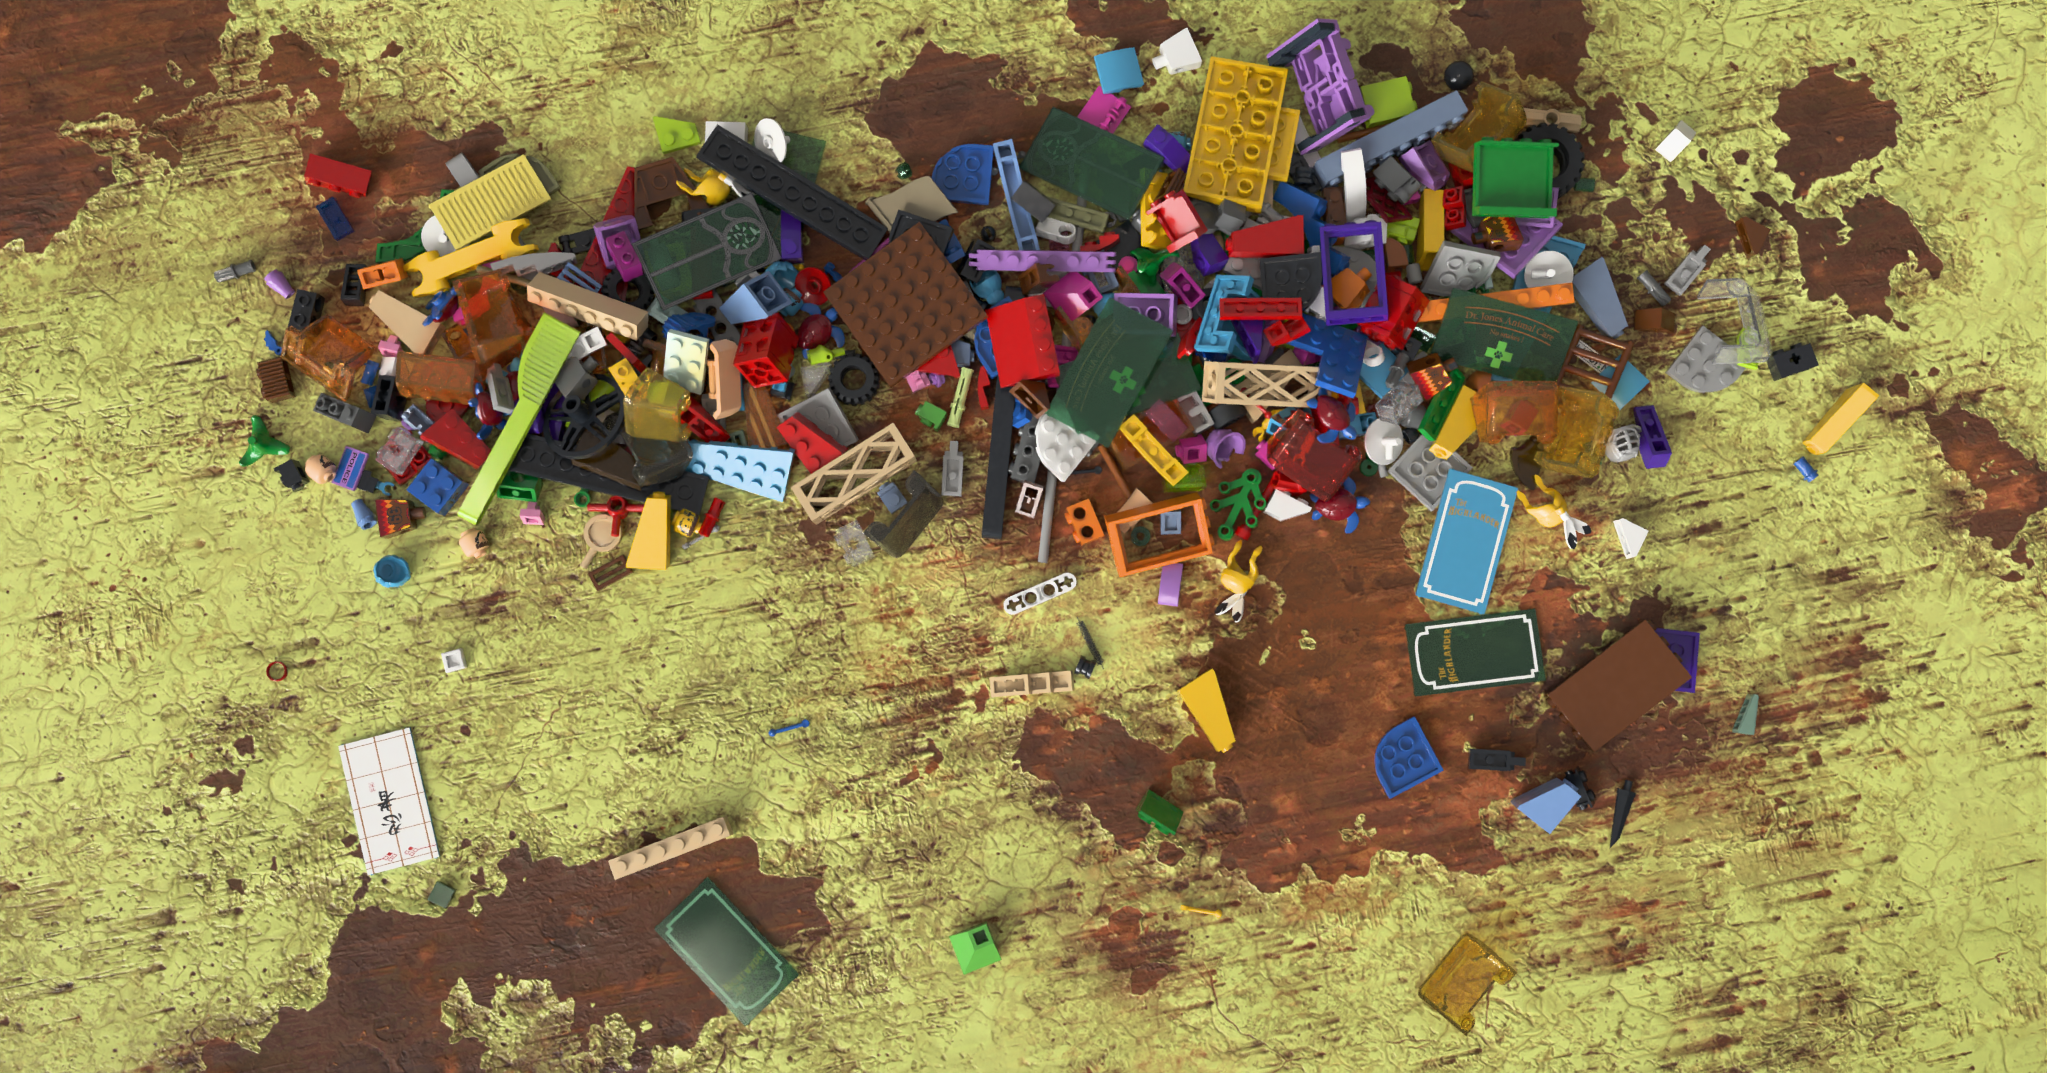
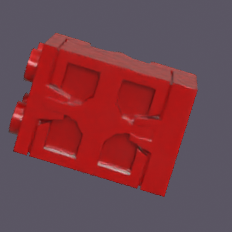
[1356,274,1430,350]
[733,313,799,388]

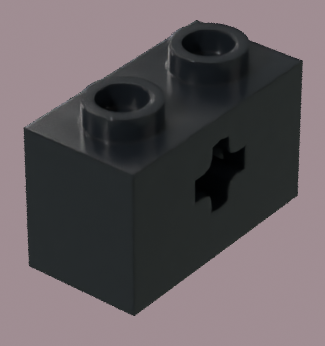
[1765,342,1819,381]
[371,375,410,421]

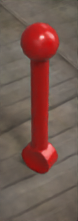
[1240,387,1272,419]

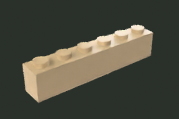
[527,272,648,341]
[608,815,734,880]

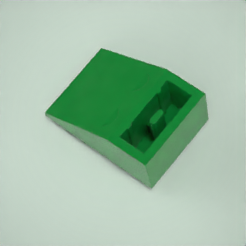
[1135,789,1184,836]

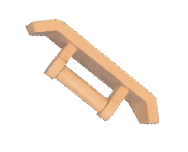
[707,339,741,420]

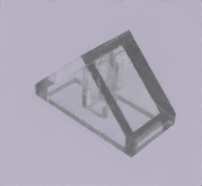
[800,362,832,398]

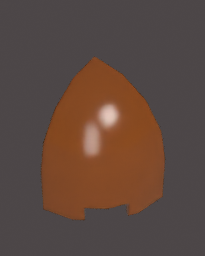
[1383,238,1409,273]
[1465,368,1492,396]

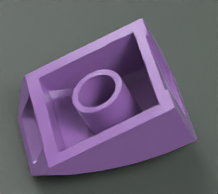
[1398,140,1450,191]
[593,215,645,270]

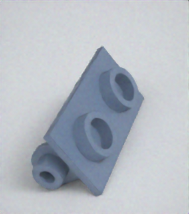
[401,403,435,443]

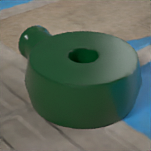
[1359,452,1378,477]

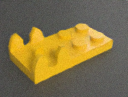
[1140,168,1182,251]

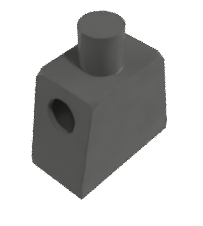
[555,356,599,400]

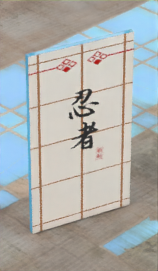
[338,727,440,875]

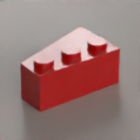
[304,153,372,198]
[420,409,491,469]
[776,411,848,474]

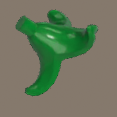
[1130,248,1180,284]
[239,415,291,467]

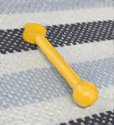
[1180,905,1222,918]

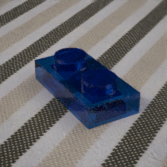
[316,196,355,241]

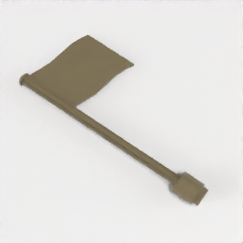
[865,176,977,344]

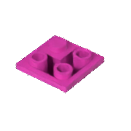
[1043,272,1103,325]

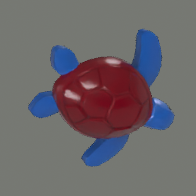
[422,282,464,326]
[798,303,845,359]
[468,383,507,440]
[1307,387,1357,443]
[1310,475,1371,533]

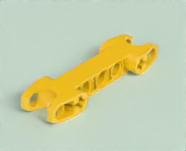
[403,218,539,298]

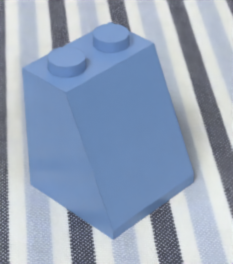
[719,271,792,324]
[1510,778,1581,834]

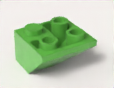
[949,921,1002,975]

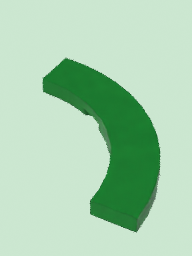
[375,189,455,264]

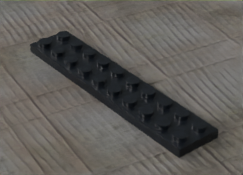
[696,124,888,260]
[508,434,709,516]

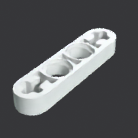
[1003,573,1077,615]

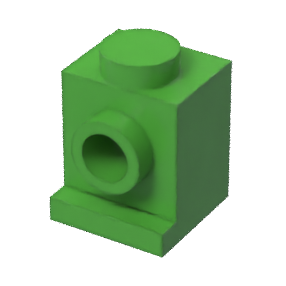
[915,401,947,432]

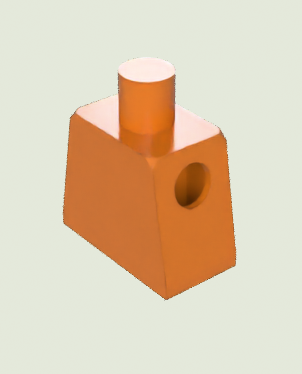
[1322,267,1372,309]

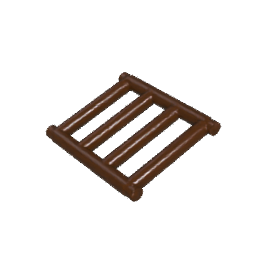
[1550,324,1635,409]

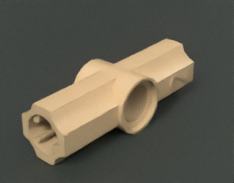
[1518,108,1582,133]

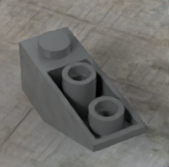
[313,393,376,434]

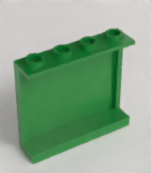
[1472,137,1559,219]

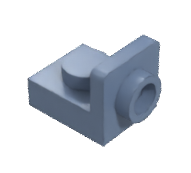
[877,482,908,514]
[1160,509,1181,535]

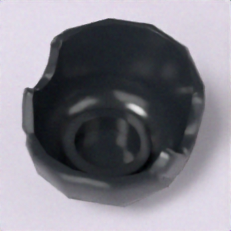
[1444,61,1474,91]

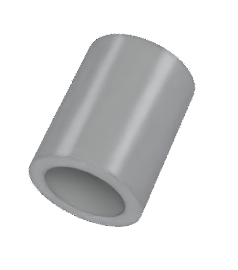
[1406,263,1423,285]

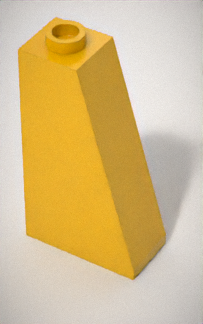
[1416,188,1444,271]
[1802,383,1880,455]
[1429,385,1499,460]
[626,491,671,570]
[1177,668,1235,753]

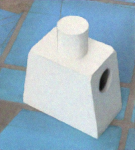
[1152,28,1202,75]

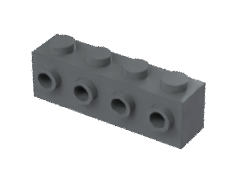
[1008,414,1040,483]

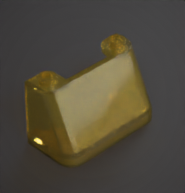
[623,367,691,442]
[1418,933,1517,1036]

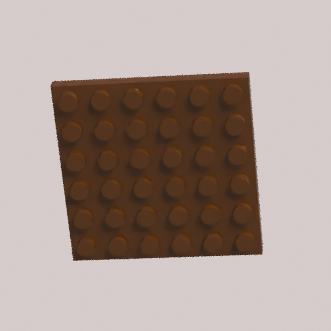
[823,222,988,388]

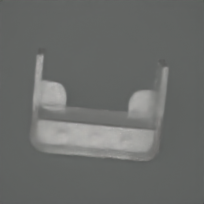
[1697,278,1773,365]

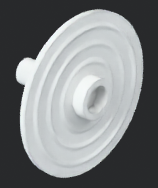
[754,118,790,163]
[421,216,470,257]
[1524,251,1574,288]
[1364,417,1403,465]

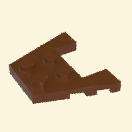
[634,157,709,231]

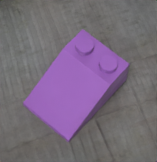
[1113,293,1178,337]

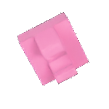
[378,335,404,359]
[906,371,931,393]
[520,502,545,525]

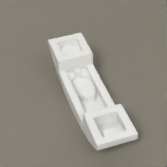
[1341,148,1366,222]
[565,326,607,363]

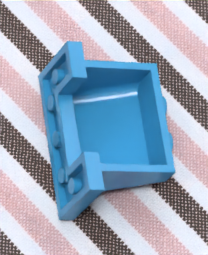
[1194,275,1266,361]

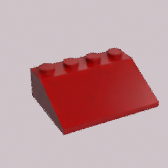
[985,294,1060,388]

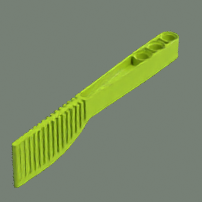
[458,312,581,525]

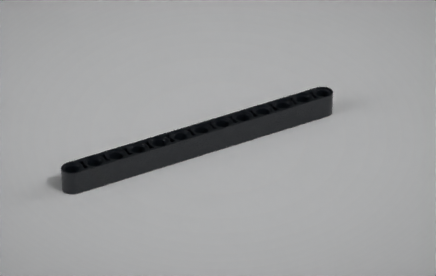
[982,286,1025,540]

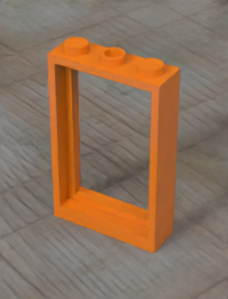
[1104,492,1214,577]

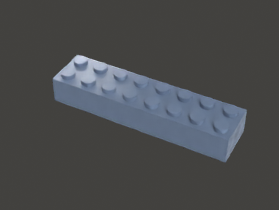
[1313,90,1468,192]

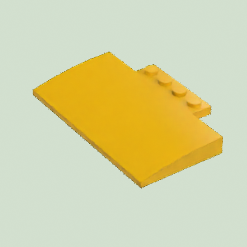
[1183,56,1300,214]

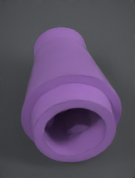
[264,269,295,299]

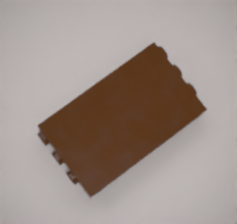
[1545,619,1692,752]

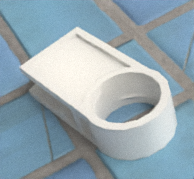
[1035,217,1076,244]
[1363,340,1385,367]

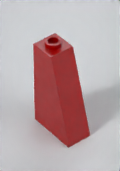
[1225,215,1304,258]

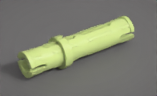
[947,367,974,428]

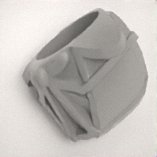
[1593,424,1642,462]

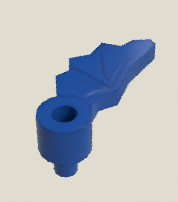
[824,262,843,282]
[264,330,288,356]

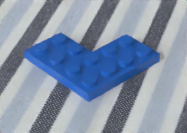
[1286,313,1368,398]

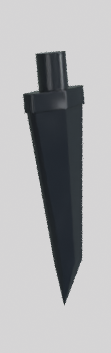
[1610,780,1636,848]

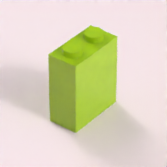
[1360,76,1417,129]

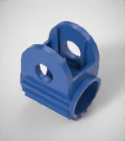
[662,312,716,350]

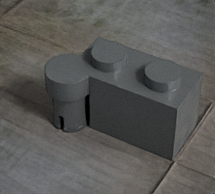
[1373,156,1422,205]

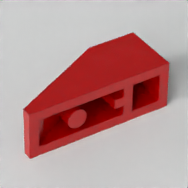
[672,392,730,443]

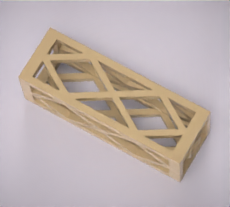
[1202,361,1331,408]
[791,423,917,525]

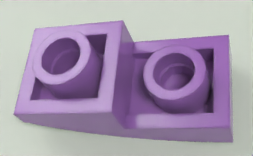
[1158,563,1183,607]

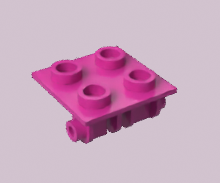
[1077,86,1131,139]

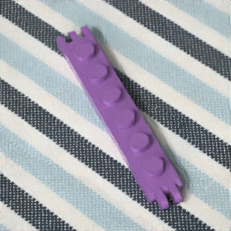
[969,249,1116,272]

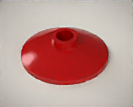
[795,267,832,306]

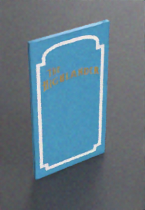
[1415,469,1518,614]

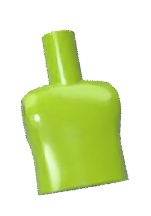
[807,345,845,365]

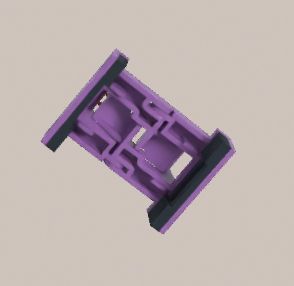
[1266,18,1374,156]

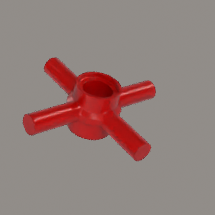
[587,496,645,537]

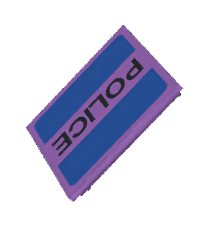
[331,446,370,491]

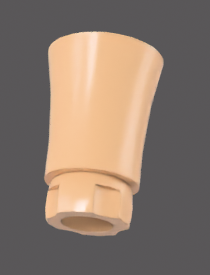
[1118,488,1152,534]

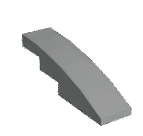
[490,252,578,277]

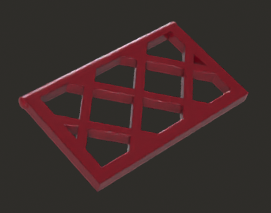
[1365,177,1413,223]

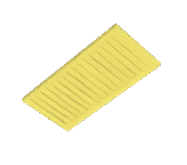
[429,154,551,251]

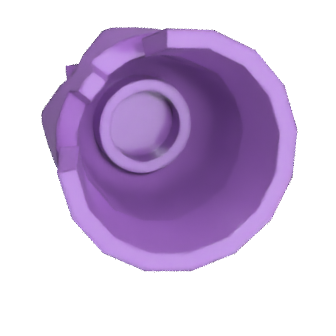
[1206,429,1245,469]

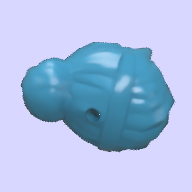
[969,270,1004,306]

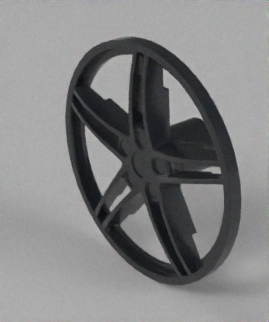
[543,374,628,459]

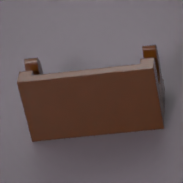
[1018,263,1060,295]

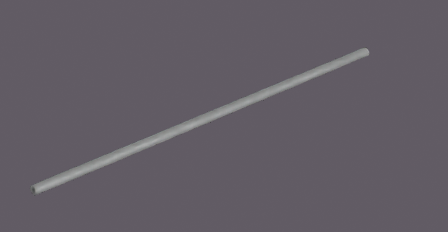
[1038,154,1092,563]

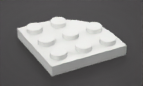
[1035,397,1100,482]

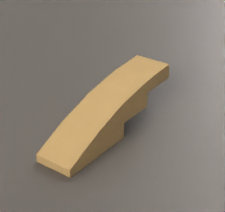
[989,671,1075,697]

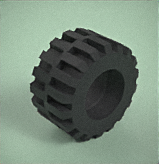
[601,268,654,310]
[828,353,880,406]

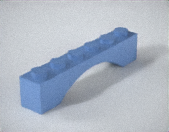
[993,139,1040,250]

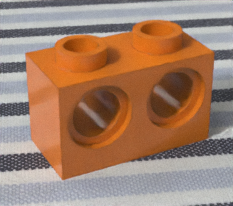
[357,258,408,289]
[1064,498,1104,546]

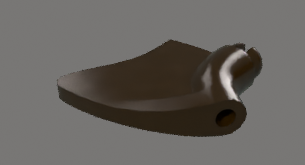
[1510,435,1549,490]

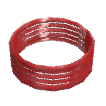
[266,661,287,681]

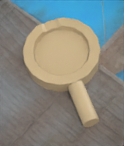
[580,514,623,569]

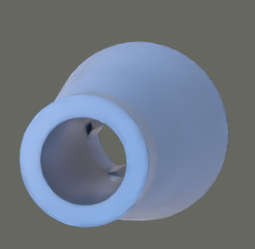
[351,499,377,530]

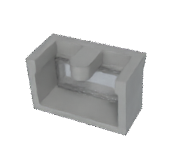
[1176,389,1215,436]

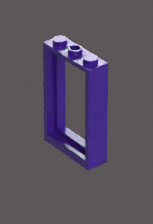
[1320,220,1388,326]

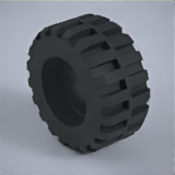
[1514,123,1585,199]

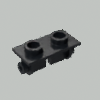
[1564,766,1596,810]

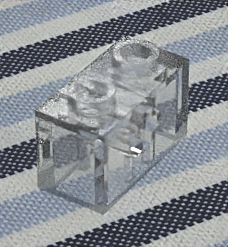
[1375,381,1423,425]
[375,426,424,475]
[834,520,875,567]

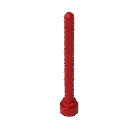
[1234,455,1292,541]

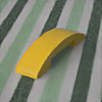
[1119,414,1189,486]

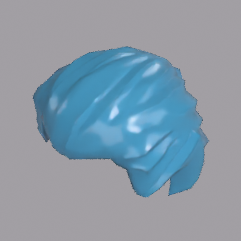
[764,261,798,289]
[373,555,411,588]

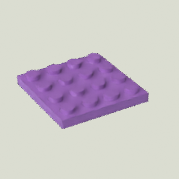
[1450,218,1563,279]

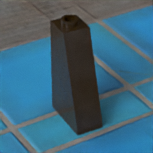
[571,426,650,491]

